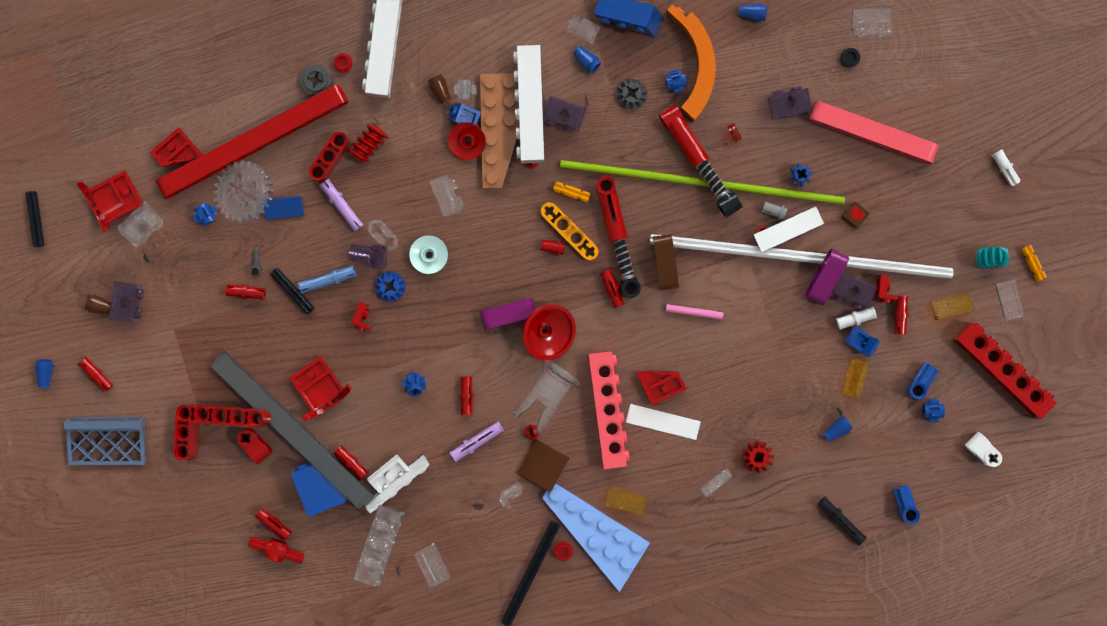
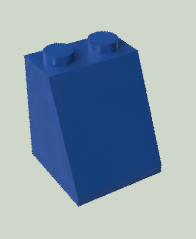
[291,462,349,517]

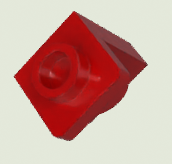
[874,275,898,303]
[352,302,372,332]

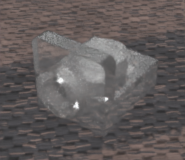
[498,481,524,511]

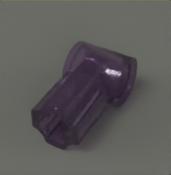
[349,244,387,270]

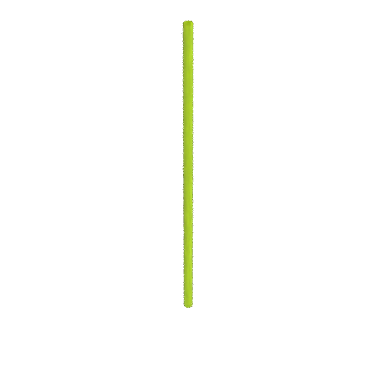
[560,160,845,205]

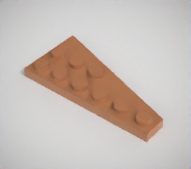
[480,73,520,189]

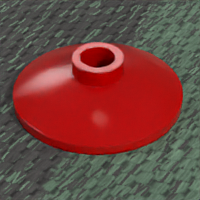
[448,122,486,160]

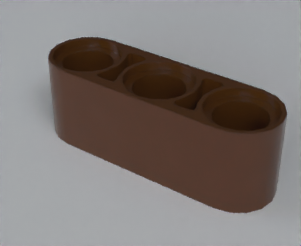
[653,234,679,291]

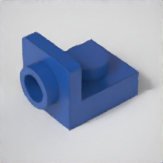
[448,103,481,125]

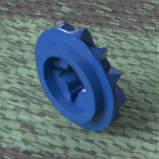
[375,271,405,302]

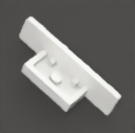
[365,454,429,513]

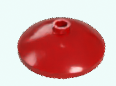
[522,304,576,361]

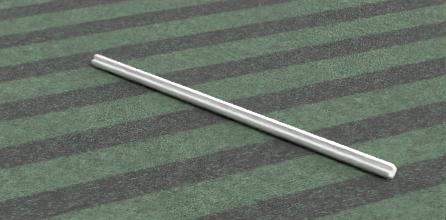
[649,234,954,279]

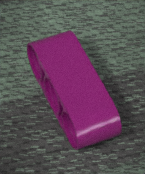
[805,248,849,305]
[479,298,536,330]

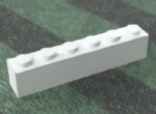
[362,0,402,98]
[514,45,544,164]

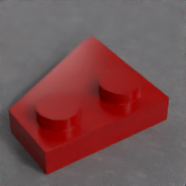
[150,127,203,167]
[636,371,687,406]

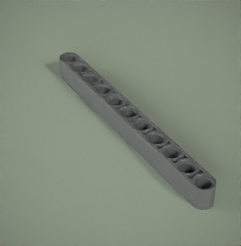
[210,351,374,509]

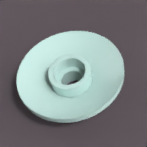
[410,236,448,274]

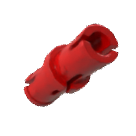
[600,269,625,309]
[225,284,266,300]
[894,296,909,335]
[78,357,114,393]
[459,376,474,415]
[333,445,369,480]
[255,508,293,541]

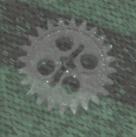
[213,160,274,223]

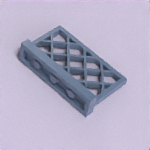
[64,417,146,465]

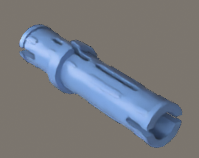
[298,265,357,294]

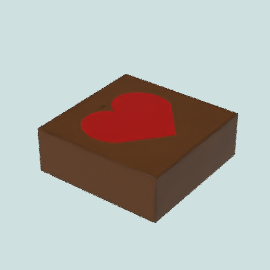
[842,201,870,228]

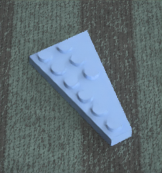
[542,483,650,592]

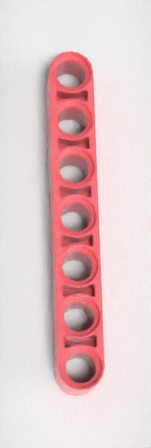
[808,101,939,164]

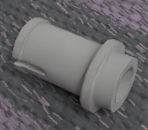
[762,201,787,220]

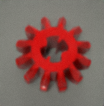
[741,440,775,473]

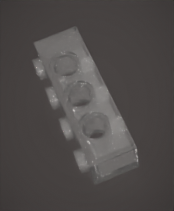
[353,505,405,586]

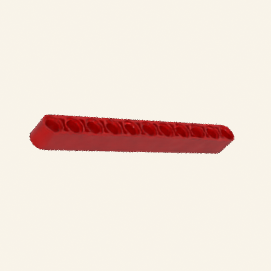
[155,84,349,199]

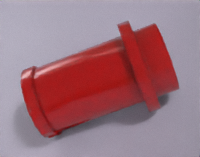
[541,239,566,256]

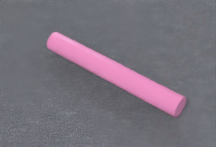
[666,304,724,320]

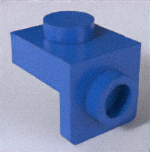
[845,326,880,357]

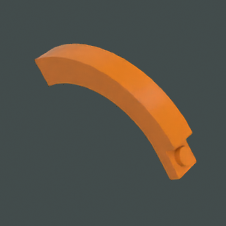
[666,4,716,122]

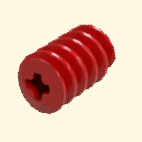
[347,122,389,165]

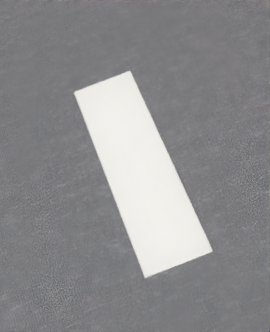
[754,207,824,252]
[626,404,701,440]

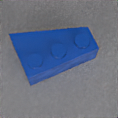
[594,0,663,38]

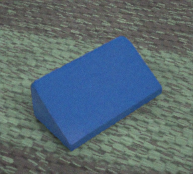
[262,196,304,220]

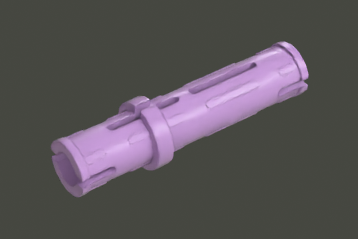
[319,179,364,232]
[450,421,504,462]

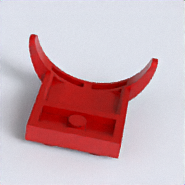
[76,170,145,232]
[289,356,352,421]

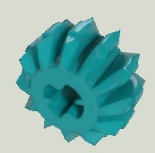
[975,246,1010,269]

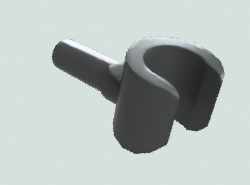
[249,249,263,276]

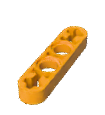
[541,202,599,261]

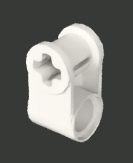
[964,432,1002,467]

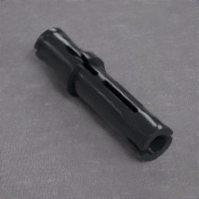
[817,496,867,546]

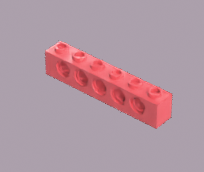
[588,351,630,469]

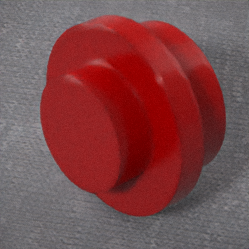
[334,53,353,73]
[554,541,573,561]

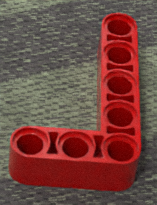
[173,404,271,461]

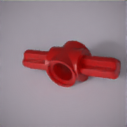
[248,537,305,564]

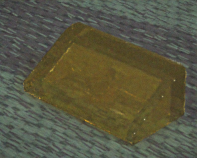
[930,293,975,320]
[843,358,870,398]
[605,486,647,516]

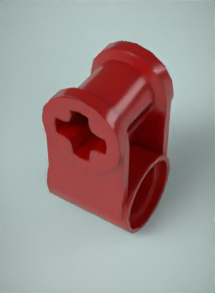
[237,428,273,465]

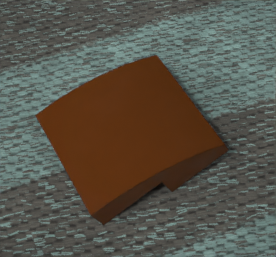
[518,439,569,492]

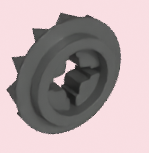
[300,65,331,96]
[616,78,647,109]

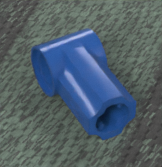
[906,362,939,400]
[892,485,920,524]

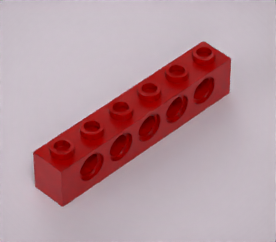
[953,323,1057,420]

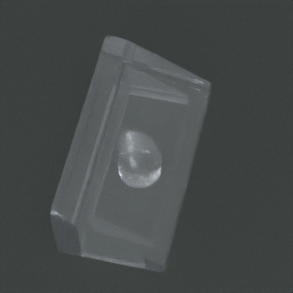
[414,543,451,588]

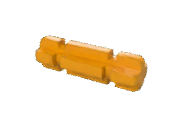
[553,182,590,203]
[1021,245,1047,282]

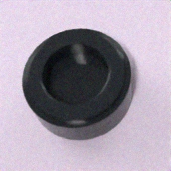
[840,48,860,68]

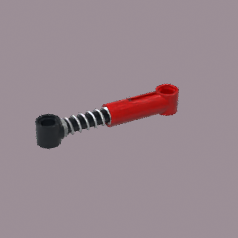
[658,104,743,218]
[596,176,641,298]

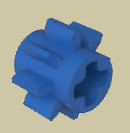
[665,69,687,94]
[788,163,813,187]
[192,203,218,226]
[402,372,426,396]
[922,399,945,422]

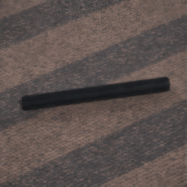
[501,521,560,626]

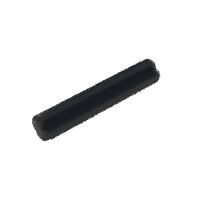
[25,191,45,248]
[270,268,315,314]

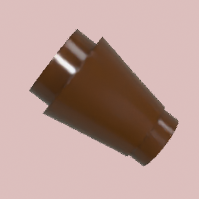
[428,74,451,104]
[84,294,115,315]

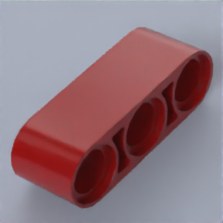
[309,132,350,182]

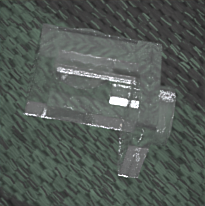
[566,16,600,44]

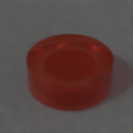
[727,122,742,142]

